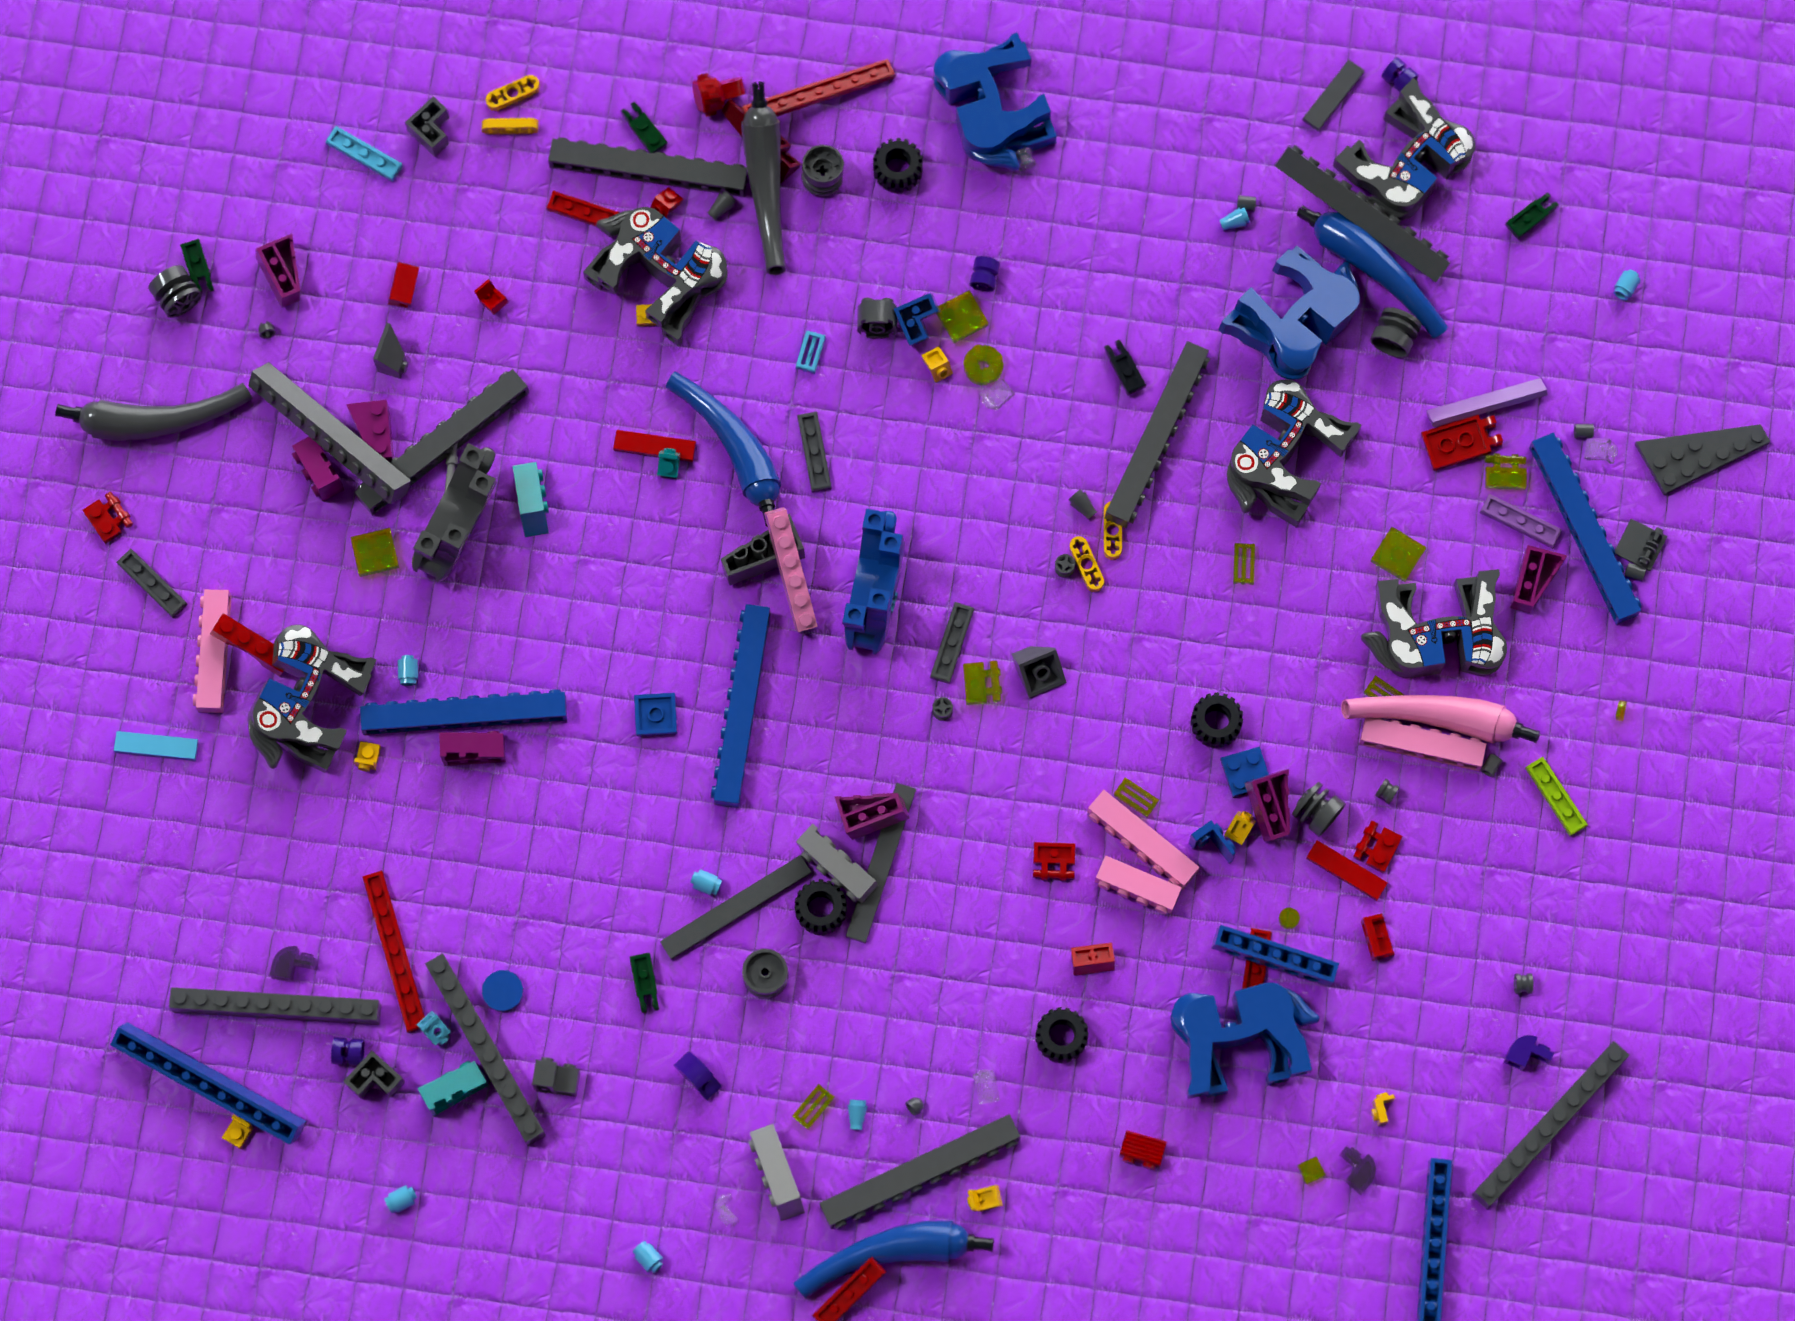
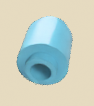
[1613,270,1641,300]
[397,655,418,686]
[690,869,722,896]
[384,1185,417,1213]
[633,1241,663,1273]

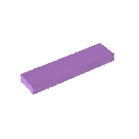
[1480,494,1562,548]

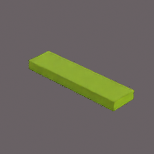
[1525,757,1588,836]

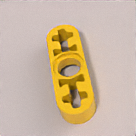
[486,75,540,111]
[481,118,539,134]
[1103,501,1122,560]
[1069,536,1104,592]

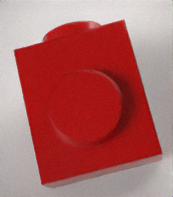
[650,187,683,218]
[474,279,509,315]

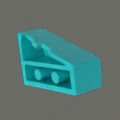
[513,462,549,537]
[417,1061,489,1116]

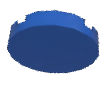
[482,970,524,1012]

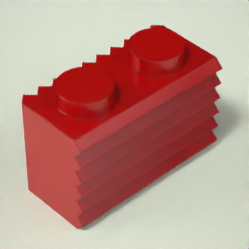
[1119,1130,1167,1170]

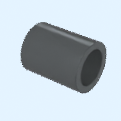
[1237,195,1256,211]
[1574,424,1594,438]
[1624,563,1646,581]
[1481,754,1502,777]

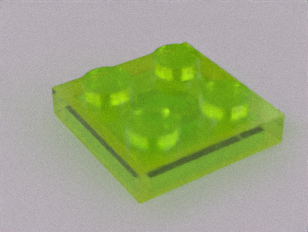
[937,290,989,343]
[1370,527,1426,582]
[350,528,399,577]

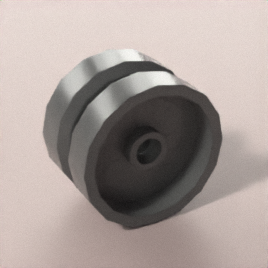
[742,949,788,999]

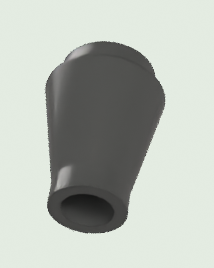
[707,191,736,220]
[1068,489,1097,519]

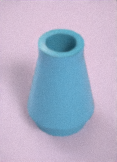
[1219,208,1250,231]
[847,1100,868,1130]

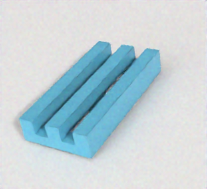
[796,330,826,374]

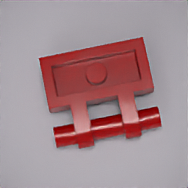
[82,491,133,544]
[1353,821,1403,874]
[1033,842,1075,881]

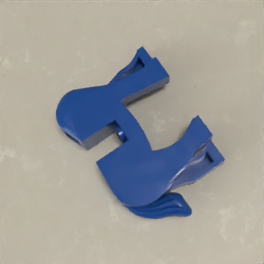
[934,32,1057,171]
[1218,246,1360,380]
[842,509,905,654]
[1171,982,1320,1099]

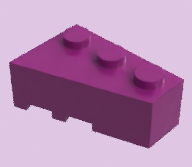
[256,234,300,308]
[346,400,394,462]
[292,437,344,501]
[1510,545,1567,613]
[439,731,506,766]
[1245,769,1290,841]
[835,793,909,840]

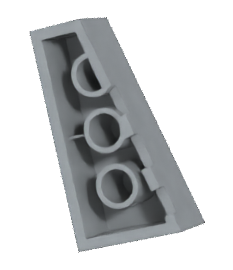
[796,823,878,904]
[748,1124,805,1221]

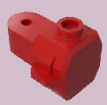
[692,73,745,117]

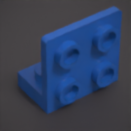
[1189,820,1236,864]

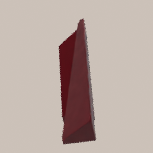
[722,99,801,183]

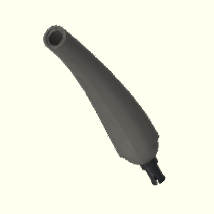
[741,81,786,275]
[55,383,253,441]

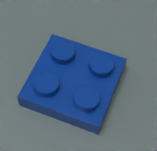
[634,693,677,737]
[1220,746,1269,798]

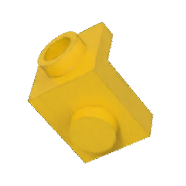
[1371,1092,1395,1126]
[967,1185,1003,1212]

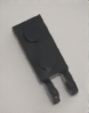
[1104,340,1146,395]

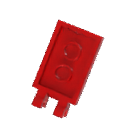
[1421,414,1503,471]

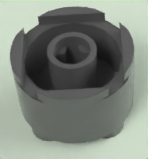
[857,298,897,339]

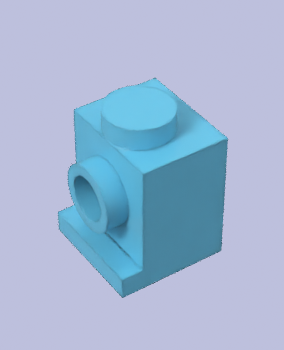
[416,1011,451,1046]

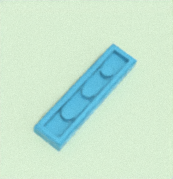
[325,126,403,182]
[114,731,199,761]

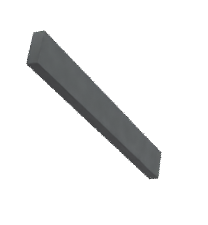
[846,783,916,944]
[660,855,811,960]

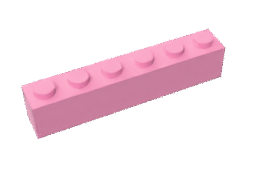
[764,507,818,632]
[193,589,232,713]
[1359,718,1487,771]
[1087,790,1200,890]

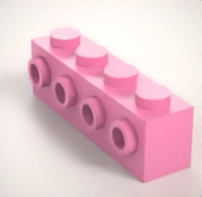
[1095,855,1182,914]

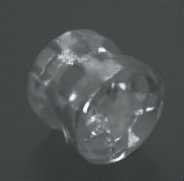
[1015,148,1036,171]

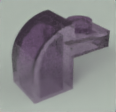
[269,946,318,982]
[1340,1146,1376,1195]

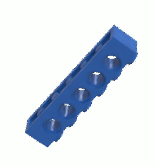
[1211,925,1339,987]

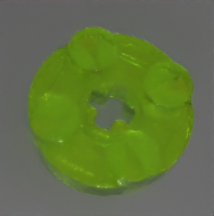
[963,345,1003,385]

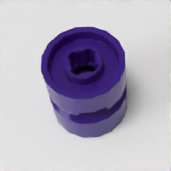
[1381,57,1419,92]
[970,256,1000,292]
[331,1037,365,1066]

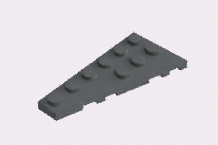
[1635,424,1770,495]

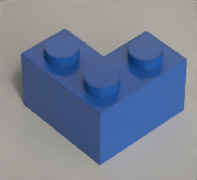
[894,293,940,346]

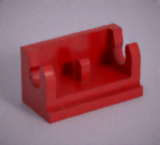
[388,262,419,308]
[1361,914,1395,961]
[1071,942,1115,976]

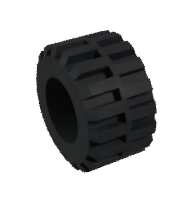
[873,138,923,193]
[1191,692,1243,748]
[795,879,847,935]
[1035,1007,1088,1063]

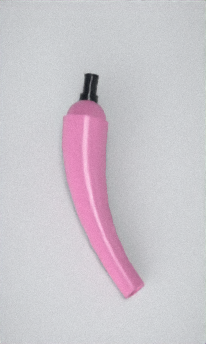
[1341,695,1540,744]

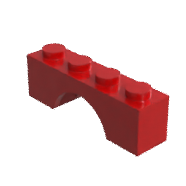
[210,613,284,677]

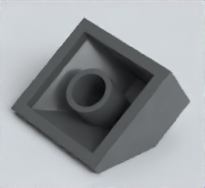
[373,323,408,379]
[1011,646,1067,698]

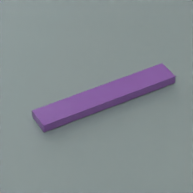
[1426,378,1548,427]

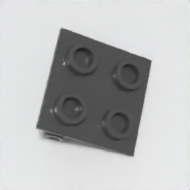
[1615,519,1667,571]

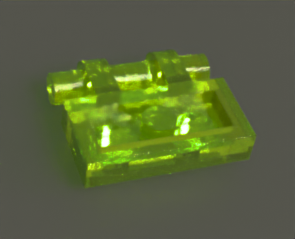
[1485,453,1527,490]
[963,661,1002,705]

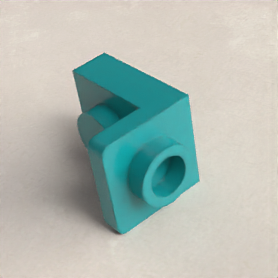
[657,448,681,478]

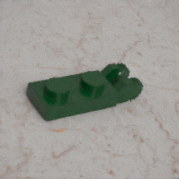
[621,102,668,153]
[1505,192,1559,239]
[180,238,214,293]
[629,952,659,1013]

